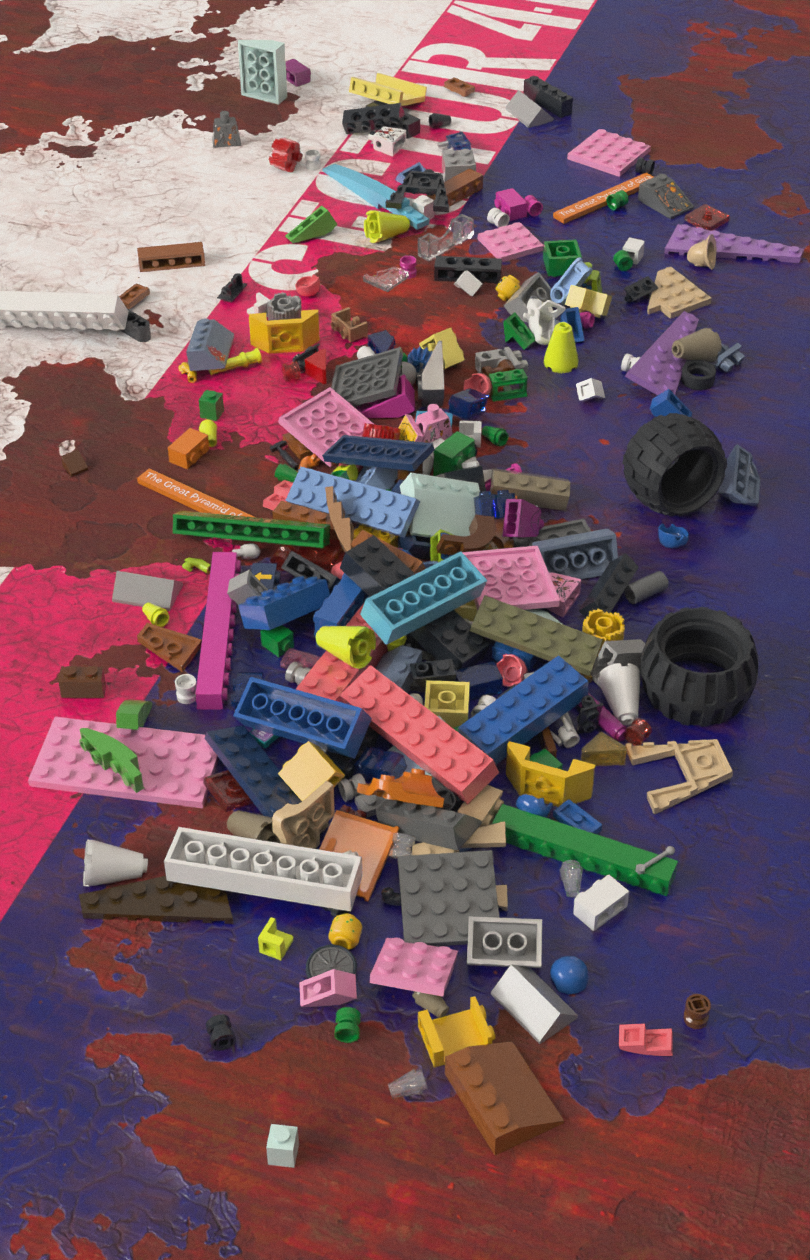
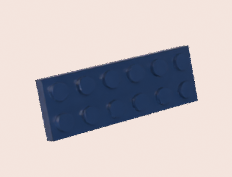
[322,435,435,471]
[204,725,302,817]

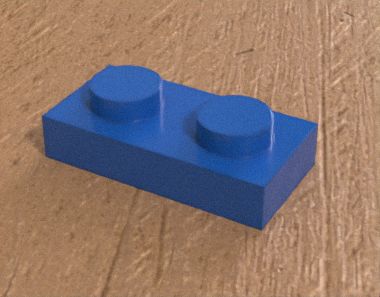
[553,799,602,834]

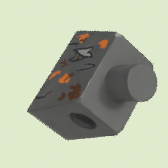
[212,111,242,148]

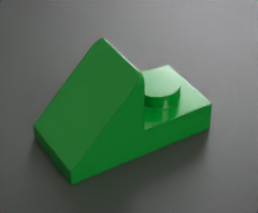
[503,312,535,349]

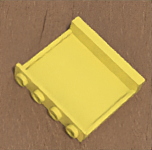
[349,73,427,106]

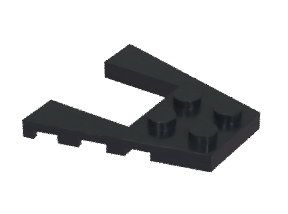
[385,171,449,213]

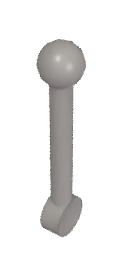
[636,846,675,874]

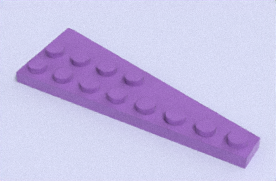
[625,311,699,395]

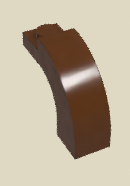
[436,515,496,555]

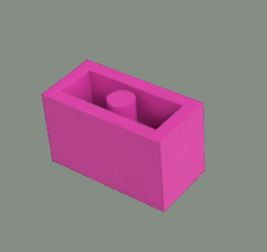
[494,188,527,221]

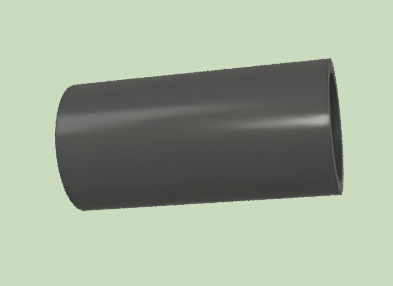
[624,571,669,604]

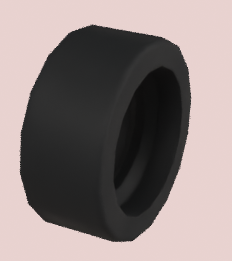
[681,360,716,390]

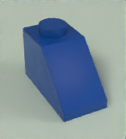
[650,389,692,417]

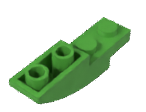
[79,728,144,793]

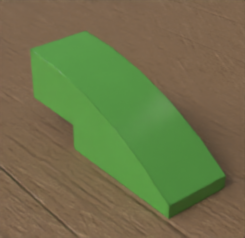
[116,699,152,730]

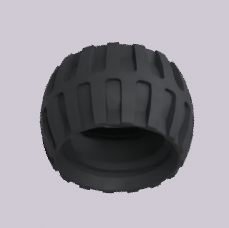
[641,607,759,727]

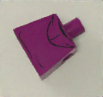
[502,499,544,537]

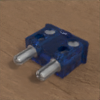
[437,131,471,151]

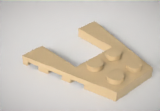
[626,739,733,814]
[412,822,508,911]

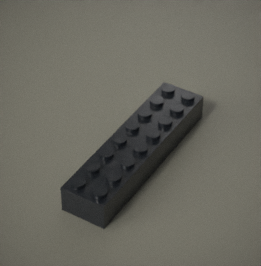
[340,535,490,677]

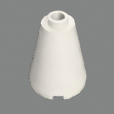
[598,663,641,725]
[83,840,148,887]

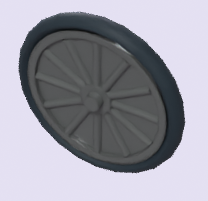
[305,944,357,979]

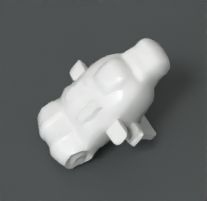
[523,299,566,345]

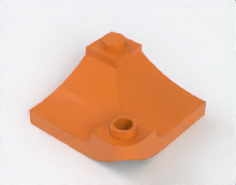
[357,768,444,808]

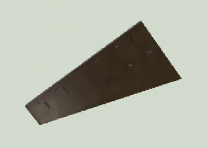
[79,876,233,924]

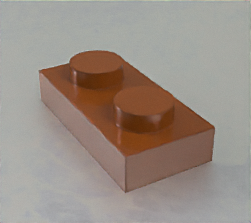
[444,77,475,97]
[119,283,150,310]
[283,433,314,460]

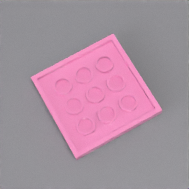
[567,129,651,177]
[278,387,374,467]
[462,546,560,610]

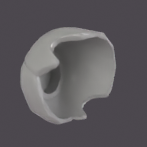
[399,362,417,386]

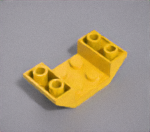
[249,310,320,354]
[506,741,595,807]

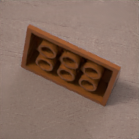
[445,1041,564,1155]

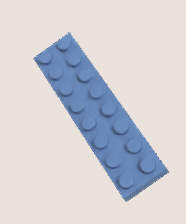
[285,467,420,537]

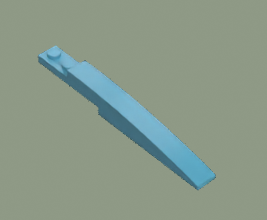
[322,164,429,230]

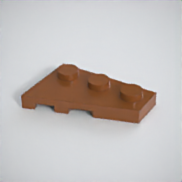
[137,623,202,672]

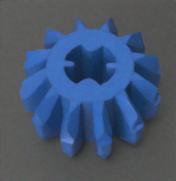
[407,346,433,372]

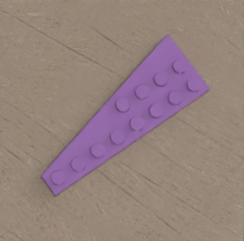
[664,224,804,263]

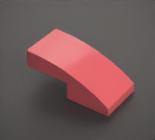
[263,480,293,510]
[619,1024,673,1056]

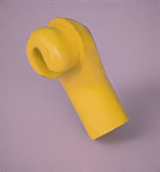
[178,362,197,383]

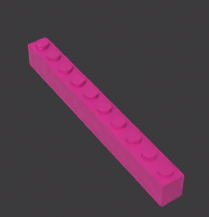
[196,552,241,709]

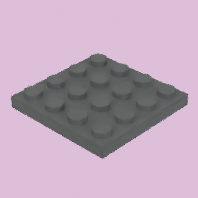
[331,347,403,407]
[398,850,499,946]

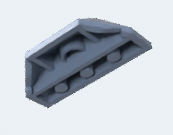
[719,444,760,506]

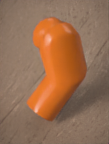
[298,453,321,472]

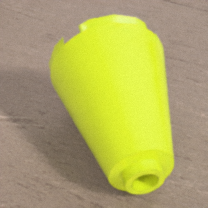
[364,210,410,243]
[543,322,579,373]
[316,626,376,669]

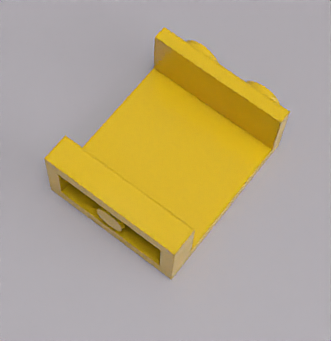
[418,996,495,1068]

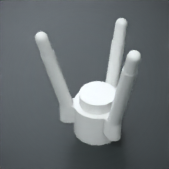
[551,712,580,748]

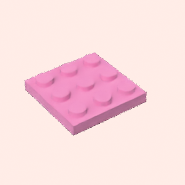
[478,222,544,262]
[370,938,458,996]

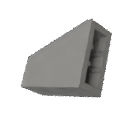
[590,639,645,688]

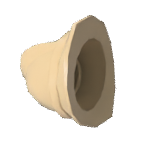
[687,234,717,270]

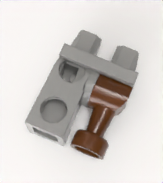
[475,347,528,377]

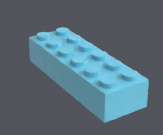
[360,552,487,645]

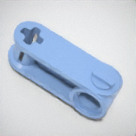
[550,257,593,305]

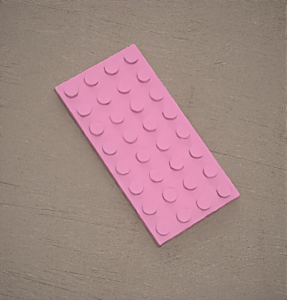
[28,717,219,808]

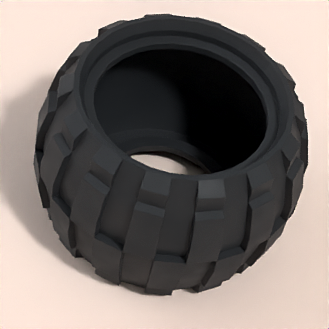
[622,413,727,517]

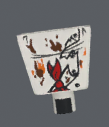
[368,127,406,156]

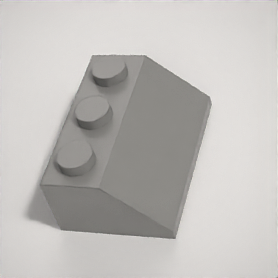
[504,272,552,323]

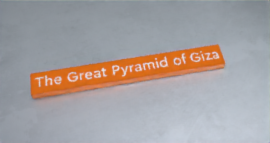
[553,172,653,224]
[137,468,254,517]

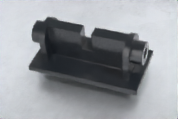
[217,273,247,302]
[624,276,658,303]
[290,343,320,373]
[577,695,603,734]

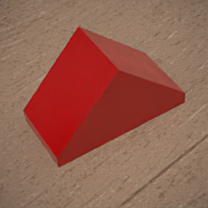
[305,349,327,384]

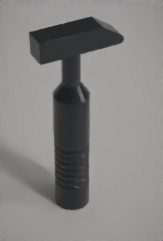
[269,441,299,471]

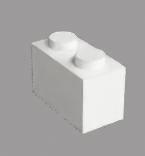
[573,875,629,931]

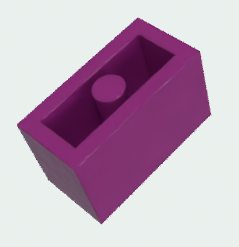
[286,58,311,87]

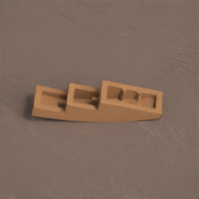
[325,486,354,552]

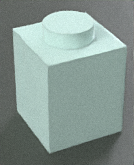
[266,1124,299,1168]

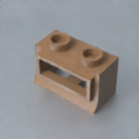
[331,307,368,342]

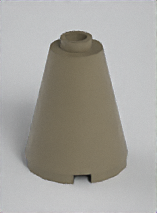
[672,328,722,363]
[227,810,280,843]

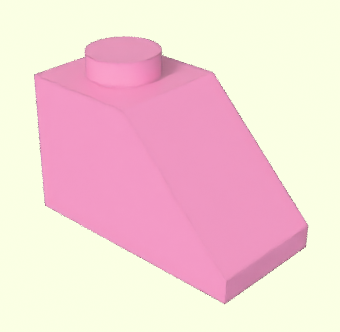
[299,969,357,1007]

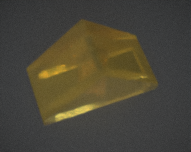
[581,732,627,766]

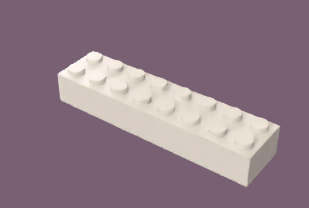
[0,291,129,331]
[164,827,362,911]

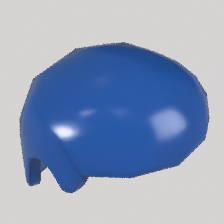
[658,524,689,548]
[516,794,553,818]
[550,956,588,994]

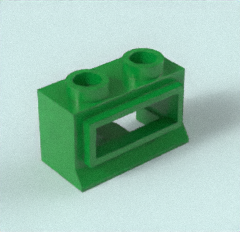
[489,369,527,402]

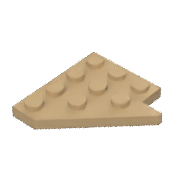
[647,267,712,319]

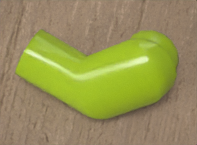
[182,557,211,574]

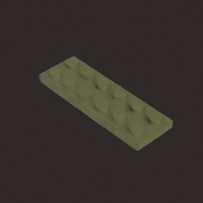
[470,595,603,676]

